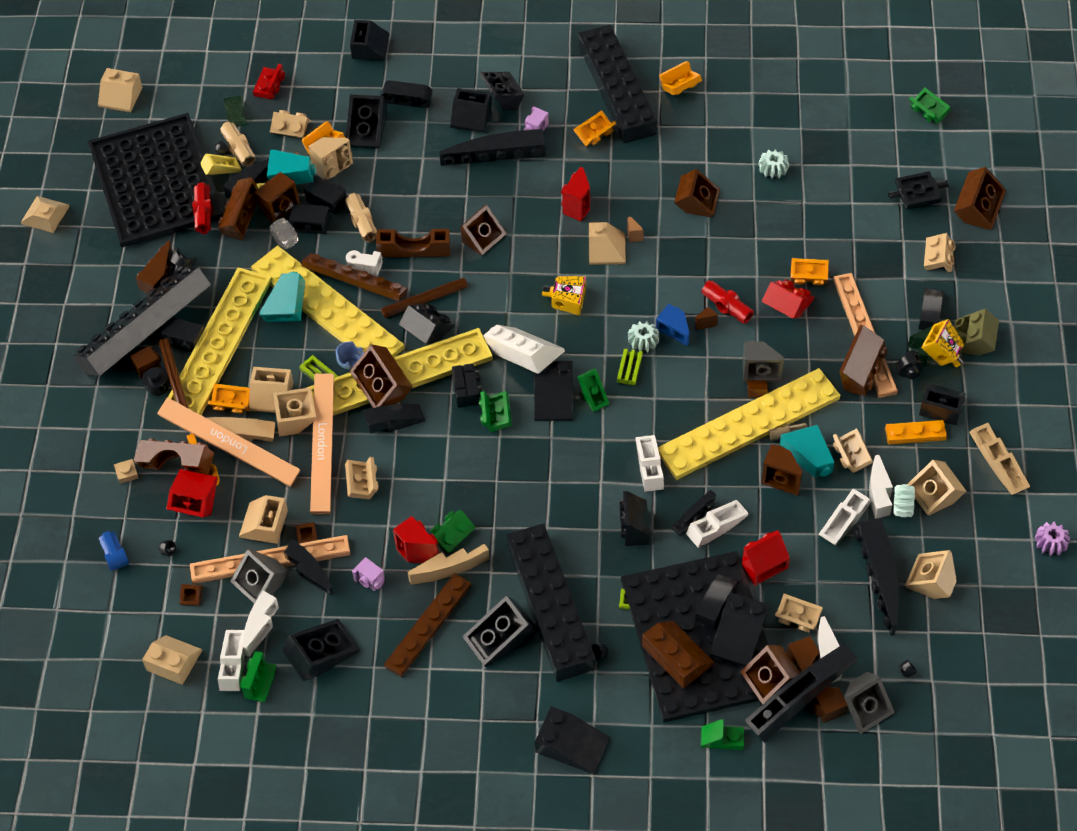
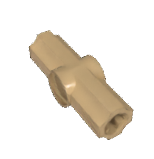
[220,121,256,167]
[345,193,377,243]

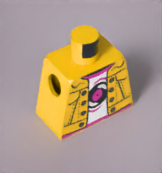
[542,276,586,315]
[921,319,964,367]

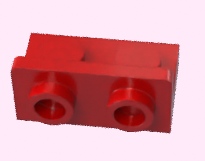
[253,64,285,100]

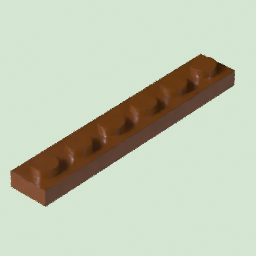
[301,253,408,301]
[384,573,471,678]

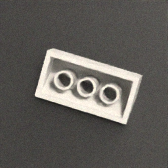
[483,325,565,373]

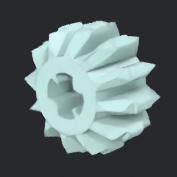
[759,149,789,179]
[628,321,659,353]
[893,484,915,518]

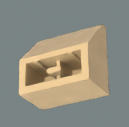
[308,137,353,180]
[249,367,294,413]
[239,495,288,544]

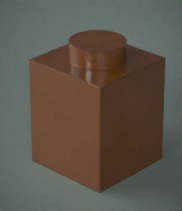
[130,346,162,379]

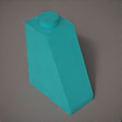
[267,150,316,184]
[260,272,305,322]
[780,425,834,478]

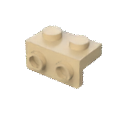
[270,110,311,138]
[924,233,955,272]
[833,428,873,473]
[345,457,378,500]
[775,594,823,633]

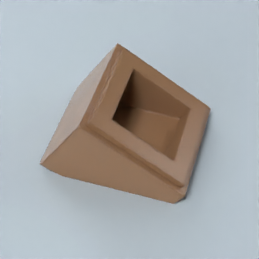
[627,217,643,242]

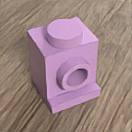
[524,106,549,131]
[352,557,385,591]

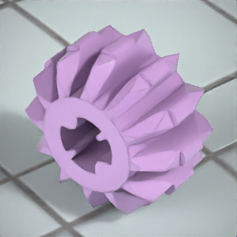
[1035,521,1070,557]

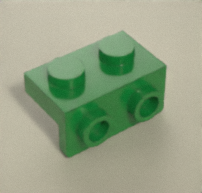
[909,88,951,125]
[479,391,512,432]
[430,510,476,554]
[240,651,277,703]

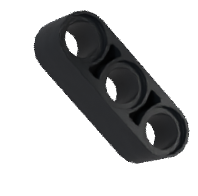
[381,80,433,108]

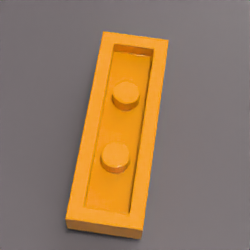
[885,420,947,445]

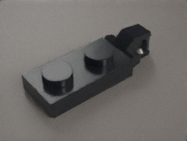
[672,490,716,536]

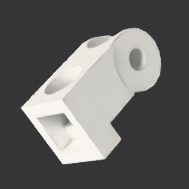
[346,250,383,277]

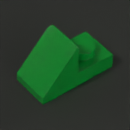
[577,369,610,412]
[701,719,744,750]

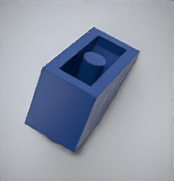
[656,304,690,346]

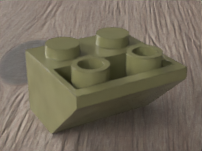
[954,308,999,356]

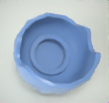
[336,341,364,370]

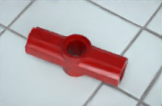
[192,183,213,234]
[701,280,754,324]

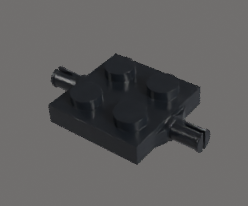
[888,171,949,209]

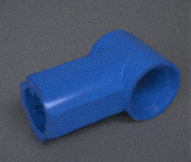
[99,531,129,571]

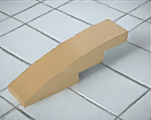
[195,417,275,443]
[970,423,1030,495]
[408,544,490,585]

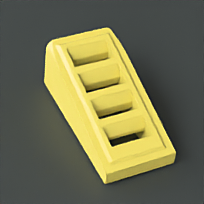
[201,154,242,175]

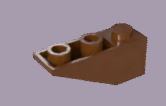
[136,241,173,293]

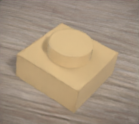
[114,459,138,484]

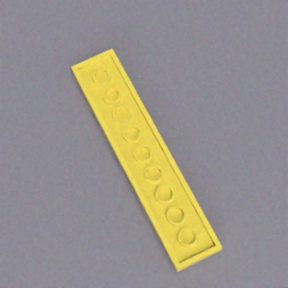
[251,245,405,357]
[168,267,272,415]
[307,328,493,416]
[658,368,840,480]

